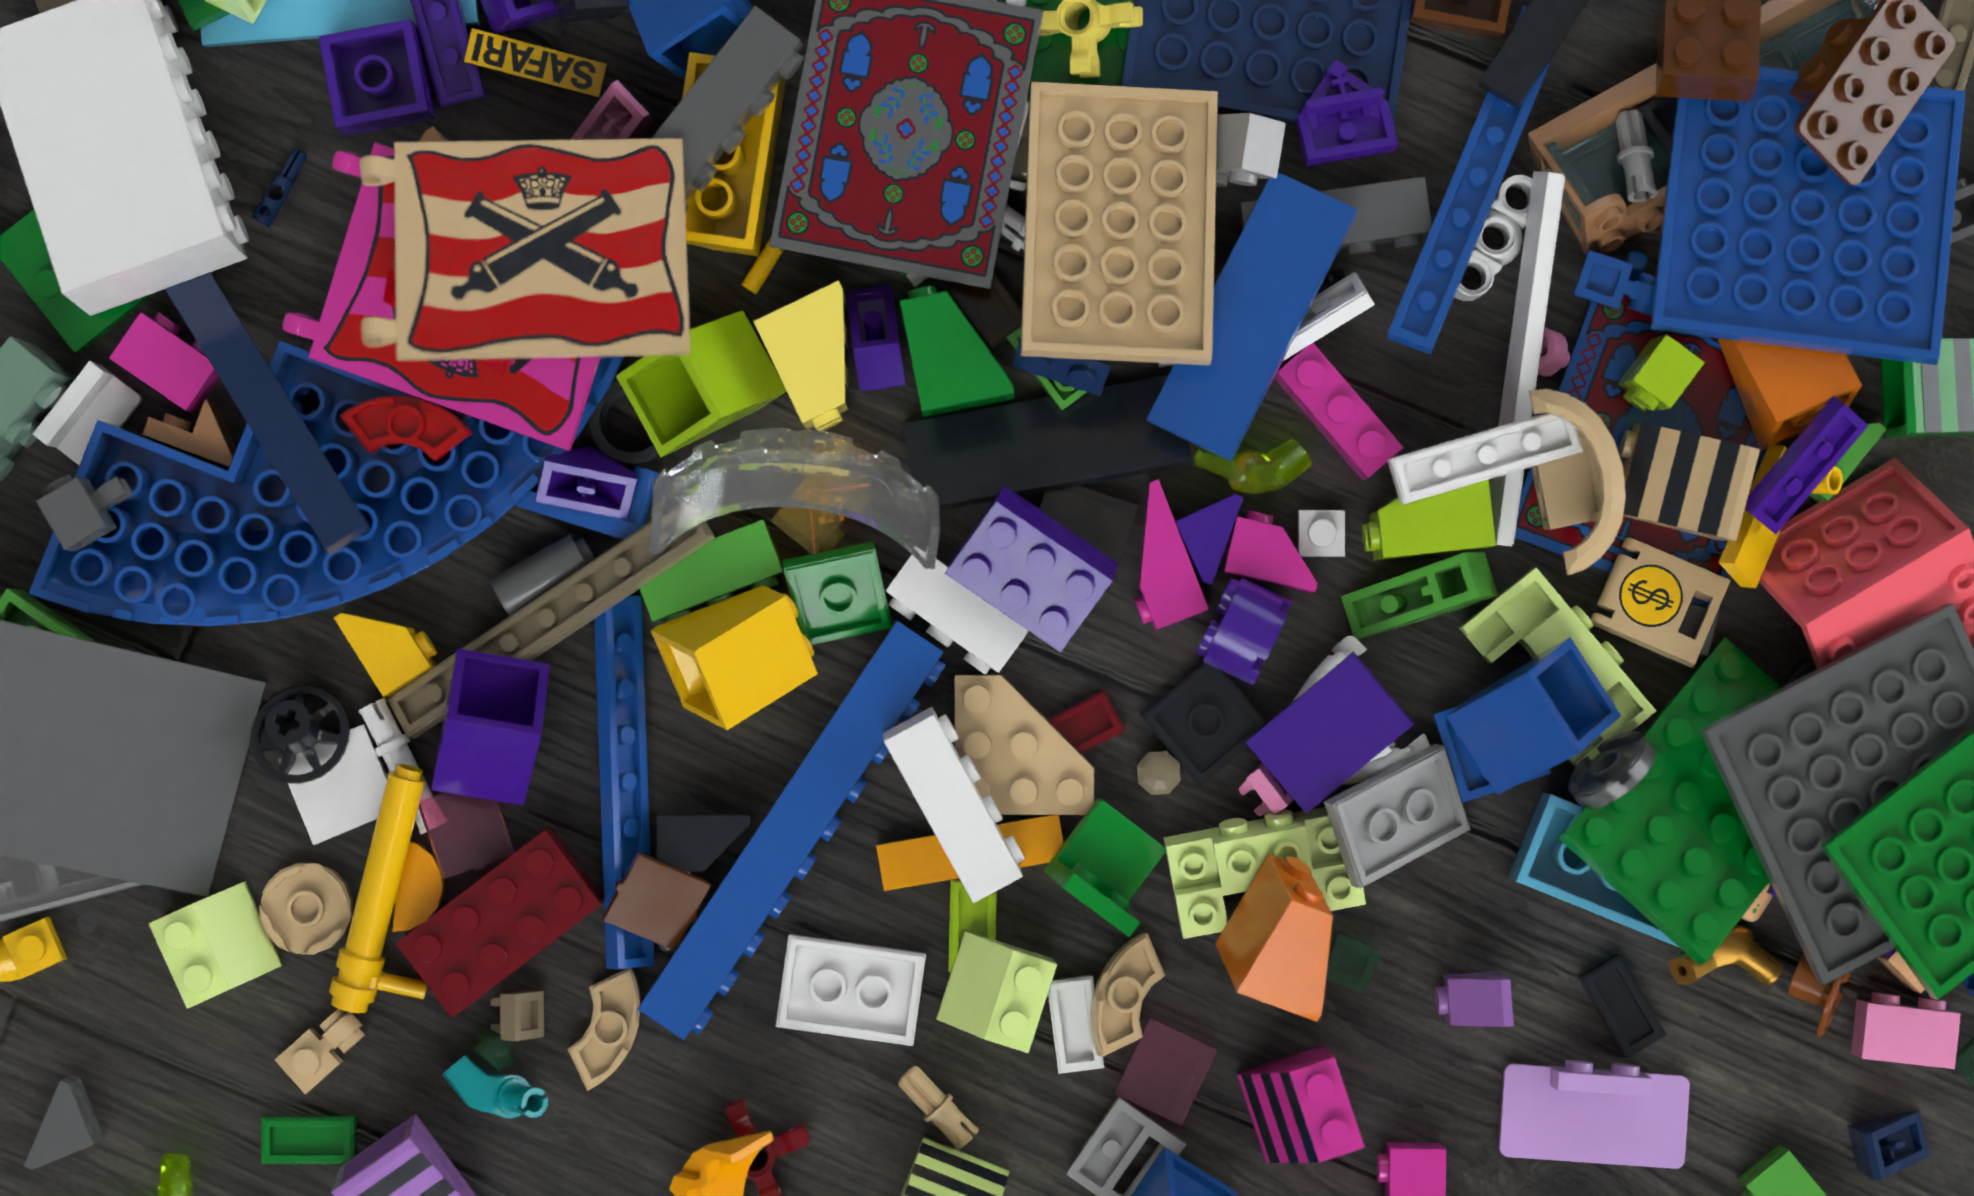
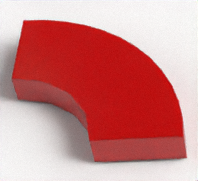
[339,396,473,461]

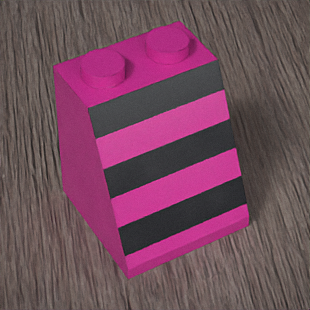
[1237,1045,1365,1163]

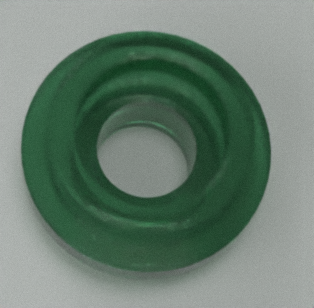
[471,1030,515,1073]

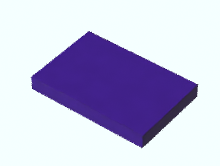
[1245,651,1415,814]

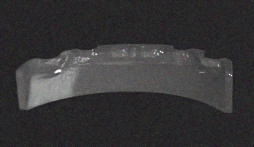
[650,428,940,569]

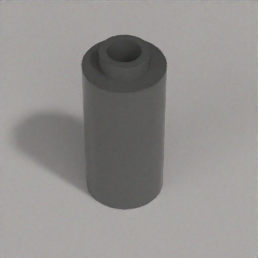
[490,533,596,616]

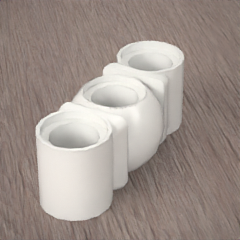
[1455,175,1532,301]

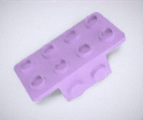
[1498,1060,1690,1169]

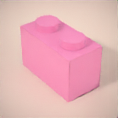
[1851,992,1961,1069]

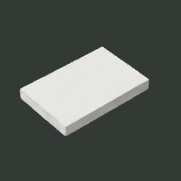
[776,934,926,1046]

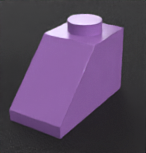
[1435,971,1514,1027]

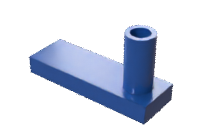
[515,465,660,540]

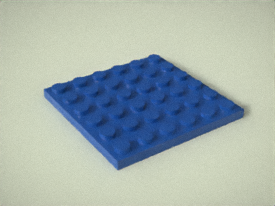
[1650,66,1966,365]

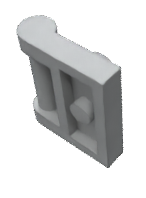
[1066,1096,1187,1196]

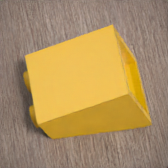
[651,585,818,730]

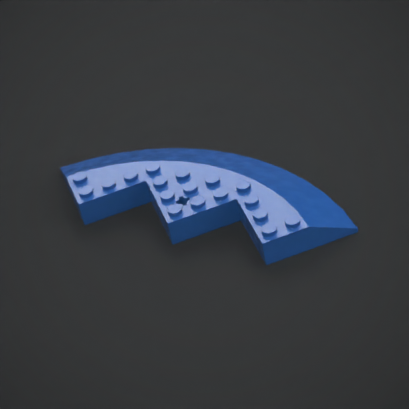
[28,341,624,626]

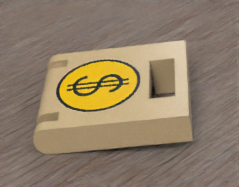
[1590,537,1731,668]

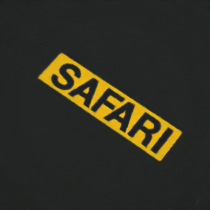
[464,28,607,97]

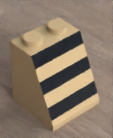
[1619,422,1760,541]

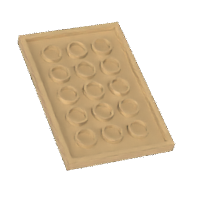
[1021,82,1218,365]

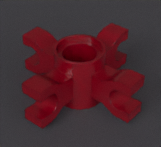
[724,1098,811,1196]

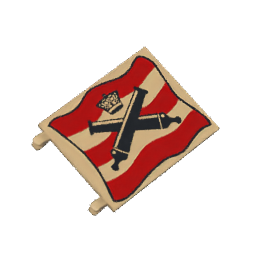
[360,138,690,361]

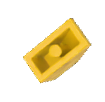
[334,613,437,697]

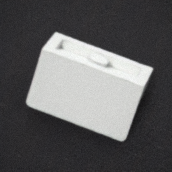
[32,361,143,465]

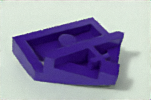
[1296,59,1398,166]

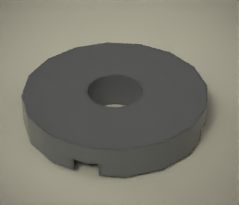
[1568,731,1656,808]

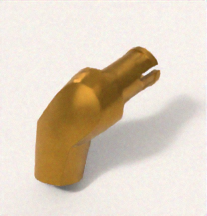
[1668,925,1784,986]

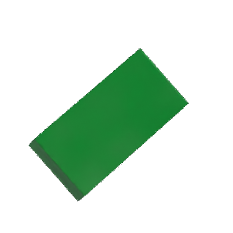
[261,1115,357,1164]

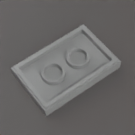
[1324,744,1471,888]

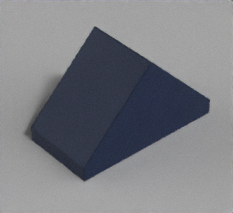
[1847,1111,1929,1180]

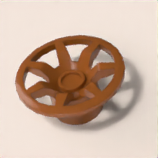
[1788,953,1851,1037]

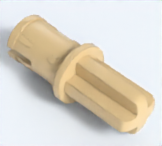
[898,1066,979,1150]

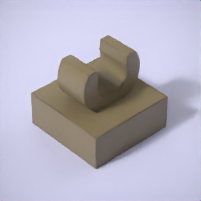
[491,990,544,1041]

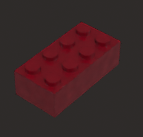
[396,828,604,1018]

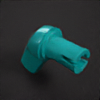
[442,1055,548,1118]

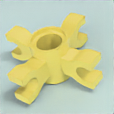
[1039,0,1143,78]

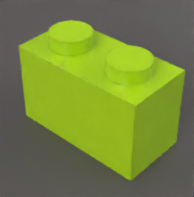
[1618,334,1705,413]

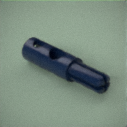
[252,148,307,228]

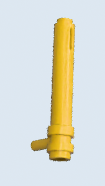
[329,764,427,1013]

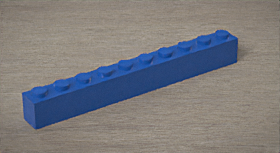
[638,621,946,1040]

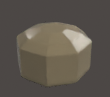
[1136,751,1181,795]

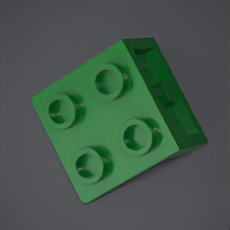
[1043,799,1166,937]

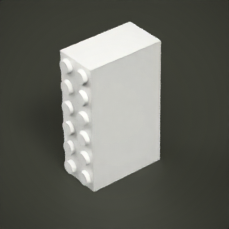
[0,0,249,316]

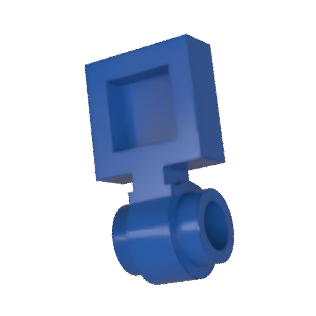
[1573,250,1656,316]

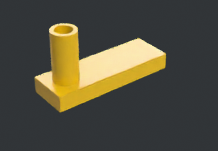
[1719,445,1843,588]

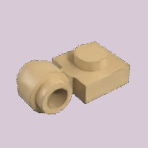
[275,1009,365,1094]

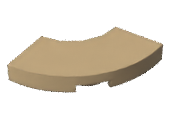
[1090,933,1166,1057]
[568,968,641,1091]

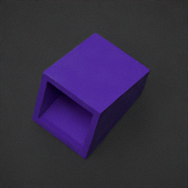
[431,648,550,805]

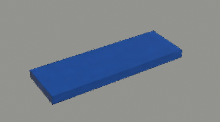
[1146,172,1358,462]

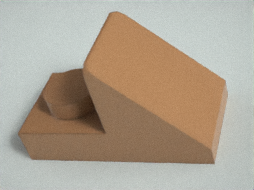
[142,399,237,467]

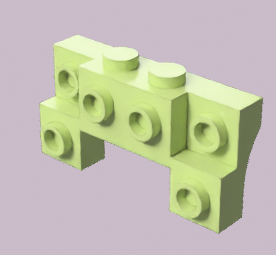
[1459,567,1656,768]
[1163,807,1366,939]

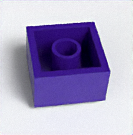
[318,19,436,136]

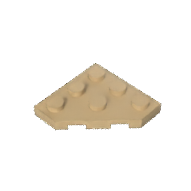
[955,675,1095,815]

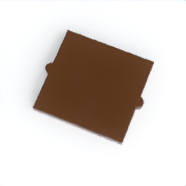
[602,852,711,950]

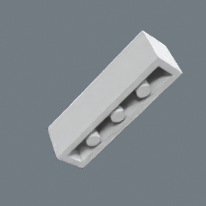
[883,707,1025,903]

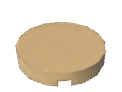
[259,863,353,955]

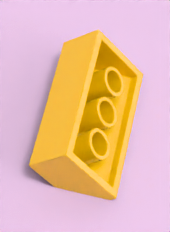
[682,52,786,257]

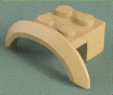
[1529,389,1626,575]

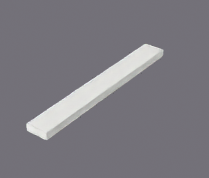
[1490,171,1565,546]

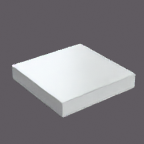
[278,724,388,845]

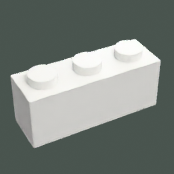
[886,546,1029,675]

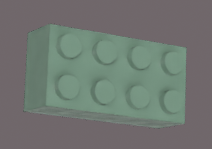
[0,336,76,482]

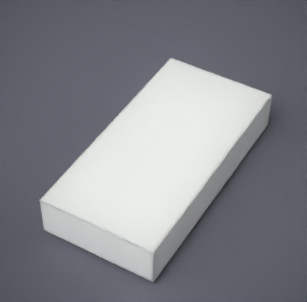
[1048,975,1104,1074]

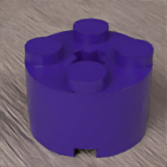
[1196,578,1293,685]

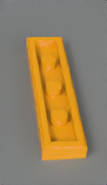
[876,815,1064,891]

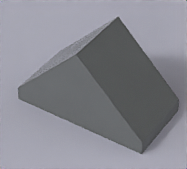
[24,1075,105,1170]

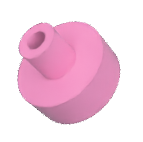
[1538,327,1570,377]

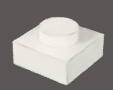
[1297,510,1345,557]

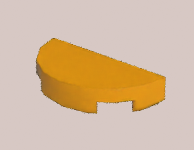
[392,841,445,932]

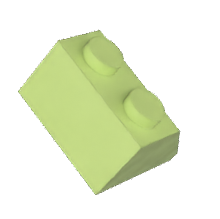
[149,882,283,1009]
[936,930,1057,1053]

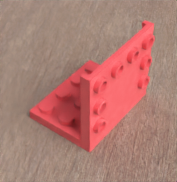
[1759,457,1974,669]

